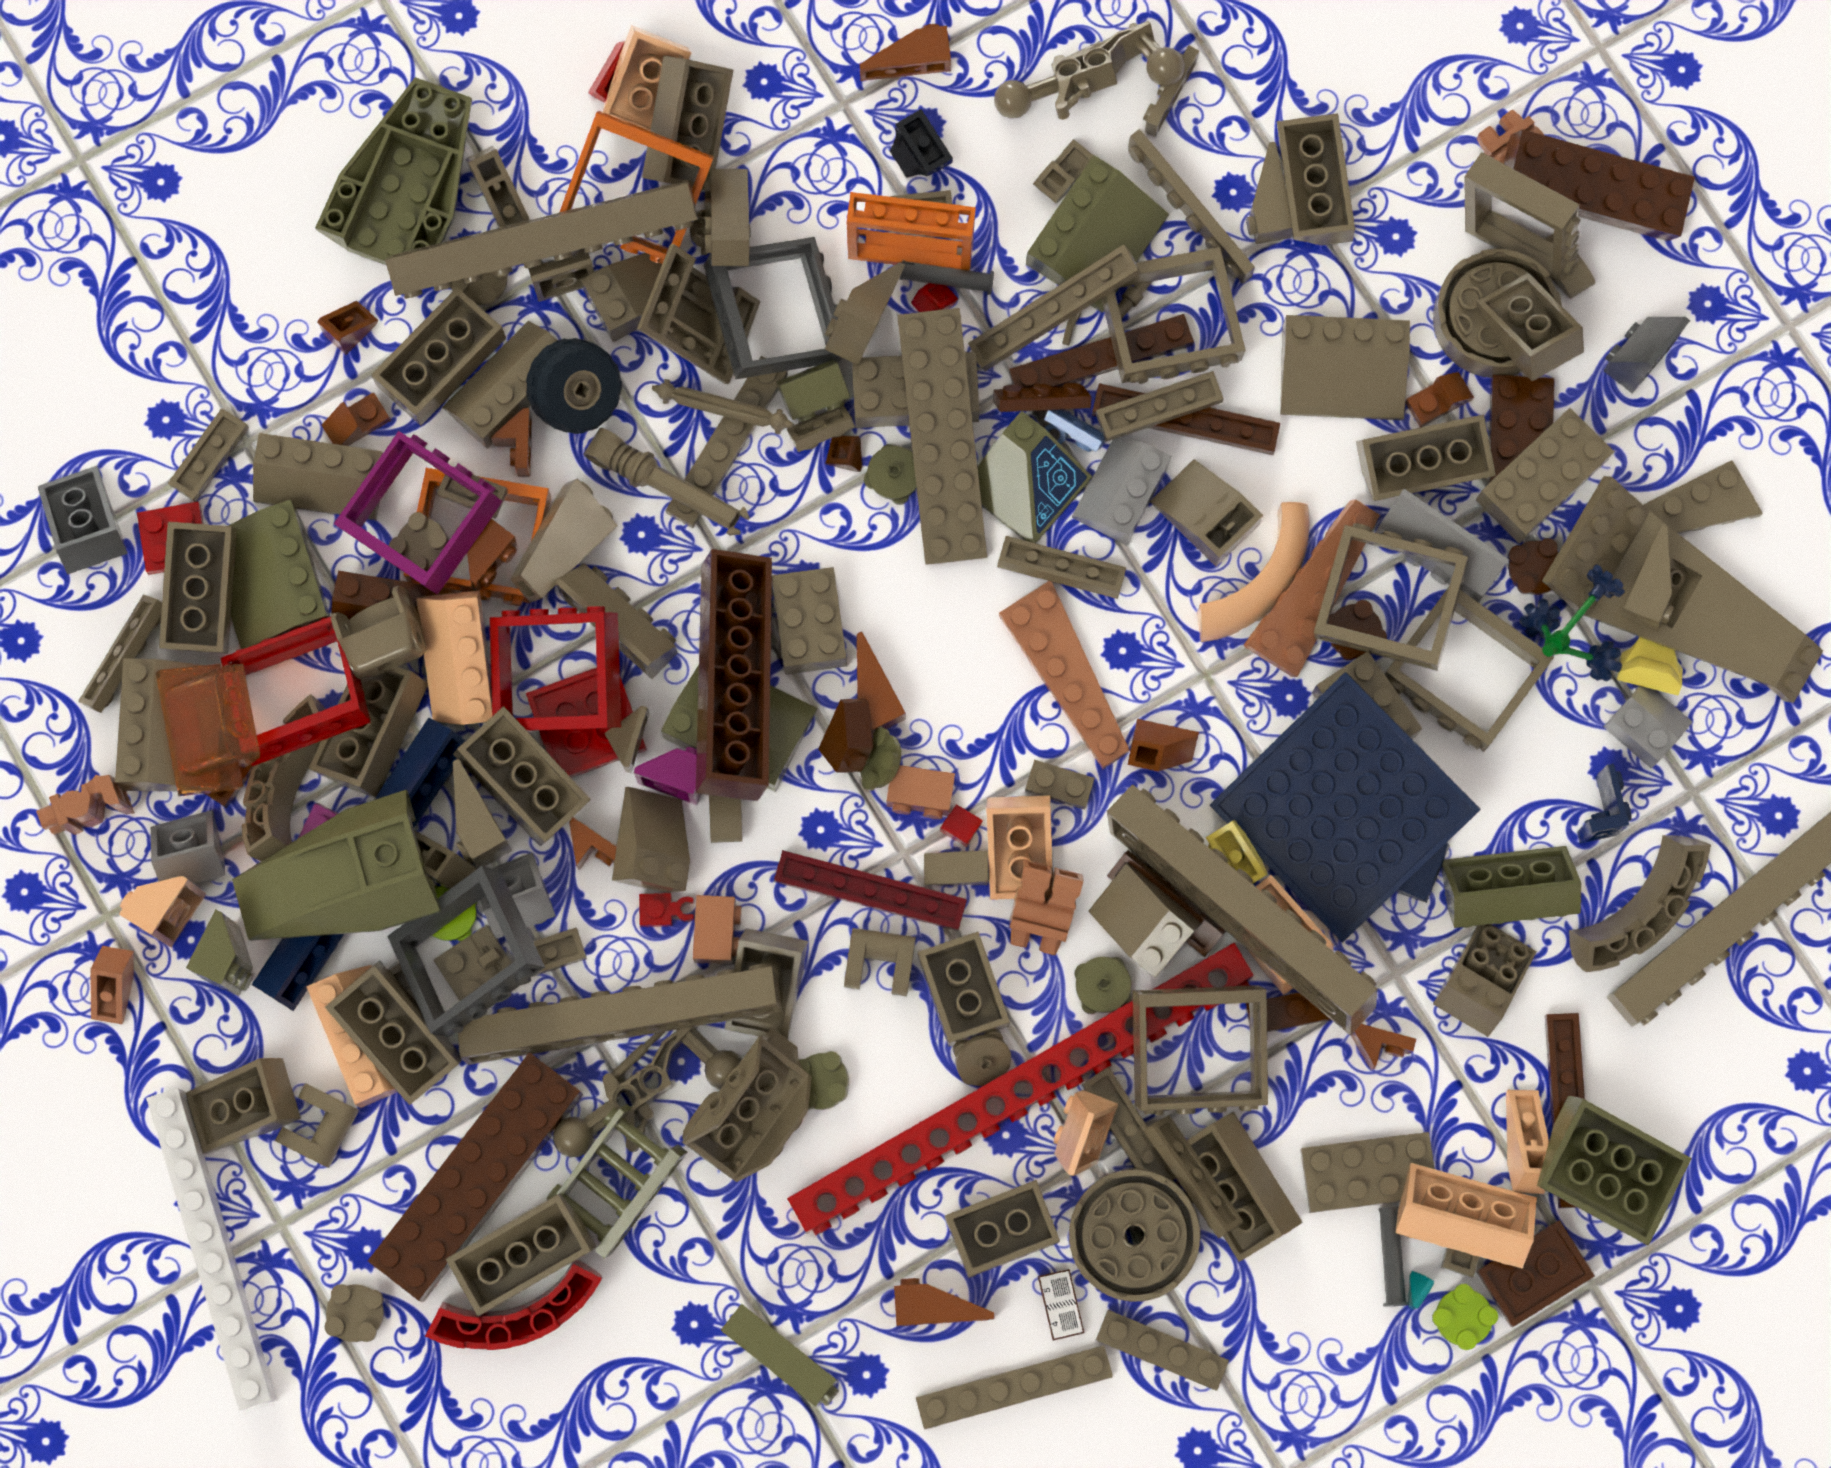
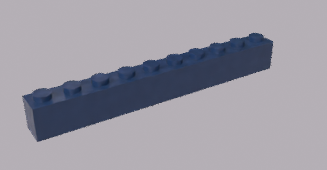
[251,717,466,1012]

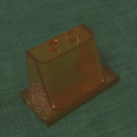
[156,664,260,797]

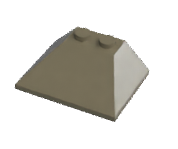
[637,244,761,384]

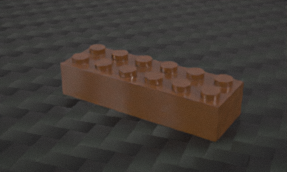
[1504,129,1695,241]

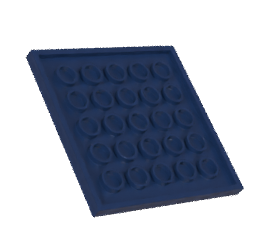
[1209,672,1481,943]

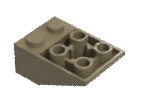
[1150,459,1264,567]
[1433,924,1537,1037]

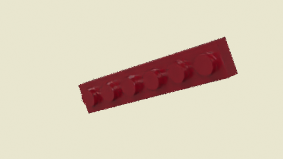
[774,850,967,931]

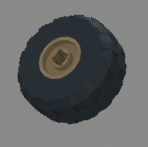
[526,338,622,434]

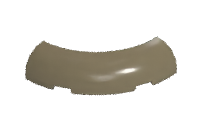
[241,694,326,861]
[1569,835,1711,972]

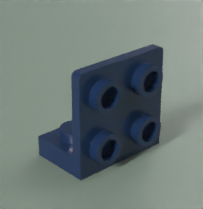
[1577,764,1632,844]

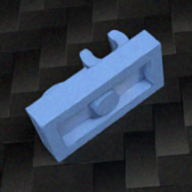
[1044,409,1106,452]

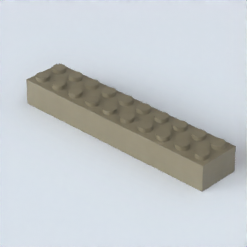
[1107,784,1378,1036]

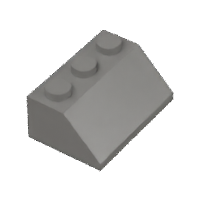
[1072,438,1172,546]

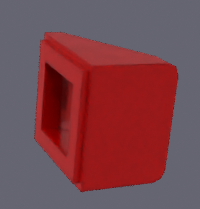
[911,283,959,312]
[940,804,983,847]

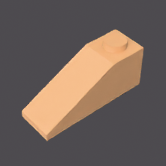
[1506,1089,1549,1194]

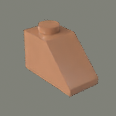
[90,946,134,1024]

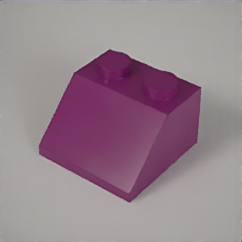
[633,747,701,805]

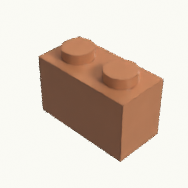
[886,765,955,819]
[693,895,742,965]

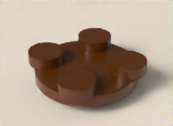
[1508,538,1559,595]
[1328,600,1387,660]

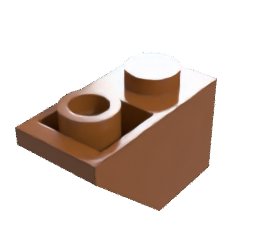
[467,518,517,591]
[1127,719,1199,772]

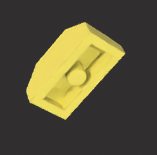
[1617,637,1683,696]
[1206,820,1268,884]

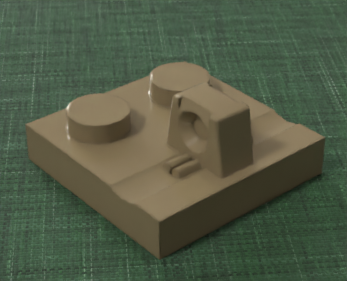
[433,925,512,1001]

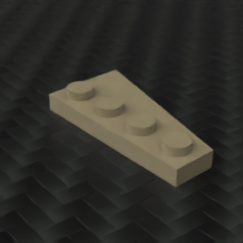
[1643,460,1763,533]

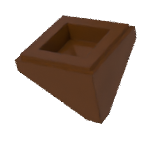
[825,435,862,472]

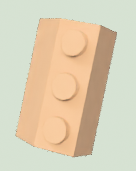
[119,876,206,948]

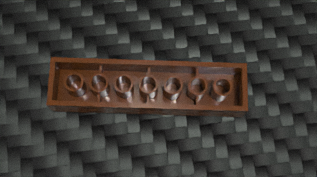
[696,548,772,801]
[368,1052,584,1302]

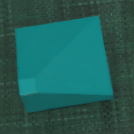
[1408,1270,1435,1310]

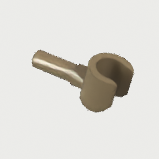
[1062,311,1081,346]

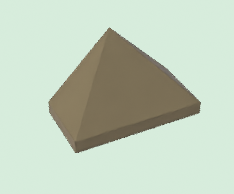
[604,706,650,773]

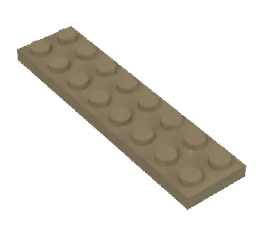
[897,308,987,565]

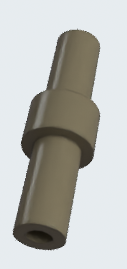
[1118,281,1153,320]

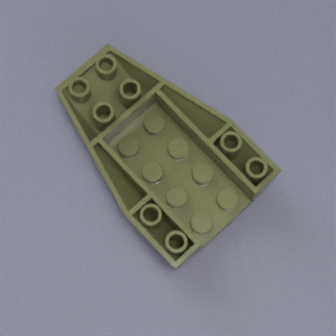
[315,77,472,265]
[232,790,441,941]

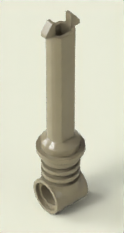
[583,428,750,536]

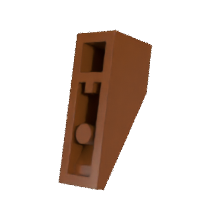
[859,24,951,81]
[857,631,906,736]
[894,1278,995,1326]

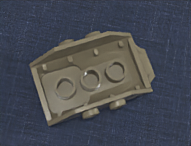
[682,1027,812,1182]

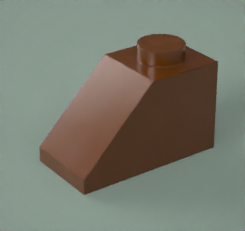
[818,698,873,773]

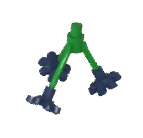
[1519,564,1625,682]

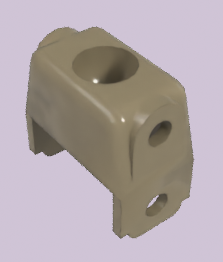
[330,585,426,679]

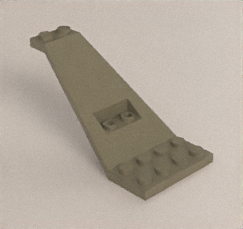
[1542,476,1824,703]

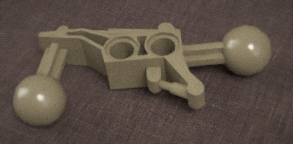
[994,21,1185,120]
[553,1026,742,1158]

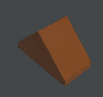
[317,300,379,355]

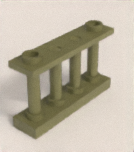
[546,1104,688,1259]

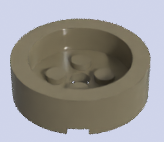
[1433,249,1562,378]
[1069,1168,1201,1302]

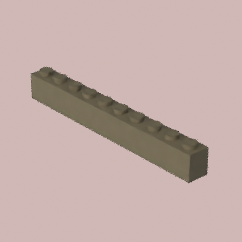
[385,180,698,299]
[1606,811,1831,1027]
[458,964,782,1065]

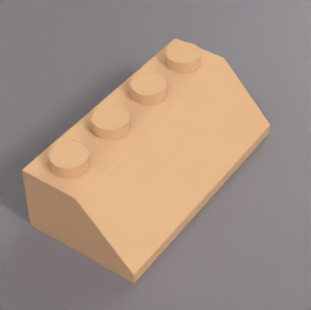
[416,590,492,725]
[306,965,398,1108]
[1395,1163,1537,1268]

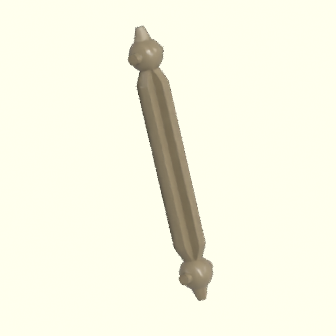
[652,379,794,434]

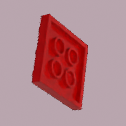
[525,667,647,778]

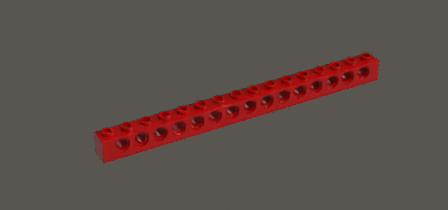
[787,942,1254,1236]

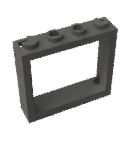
[703,237,842,380]
[387,866,545,1037]

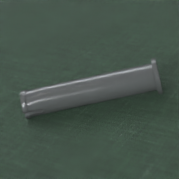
[899,260,994,295]
[1378,1207,1409,1307]

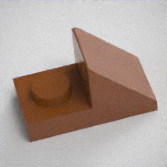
[1405,372,1474,427]
[321,392,391,446]
[491,408,532,477]
[569,817,616,870]
[1351,1024,1416,1070]

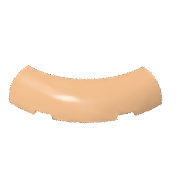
[1197,502,1310,642]

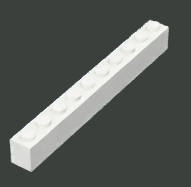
[146,1088,278,1411]

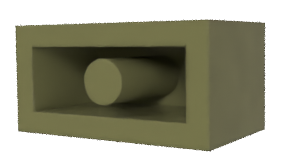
[776,359,851,422]

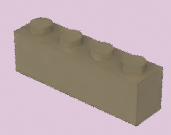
[705,169,749,266]

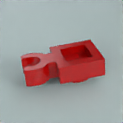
[639,893,694,927]

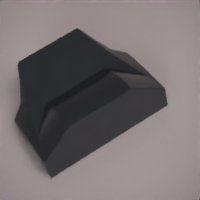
[890,109,953,178]

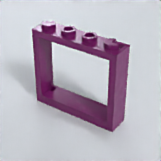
[334,431,503,595]

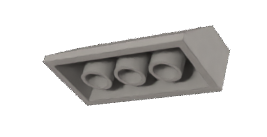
[1375,489,1509,603]

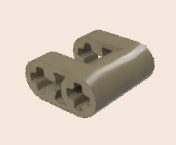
[844,928,916,997]
[275,1083,359,1168]

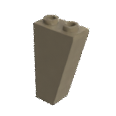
[510,478,618,603]

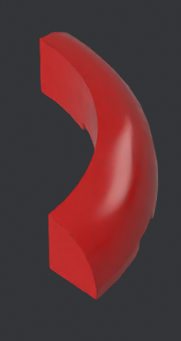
[425,1259,603,1350]

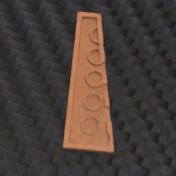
[1244,499,1380,677]
[998,581,1130,769]

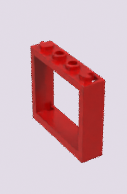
[489,606,621,731]
[220,616,371,766]

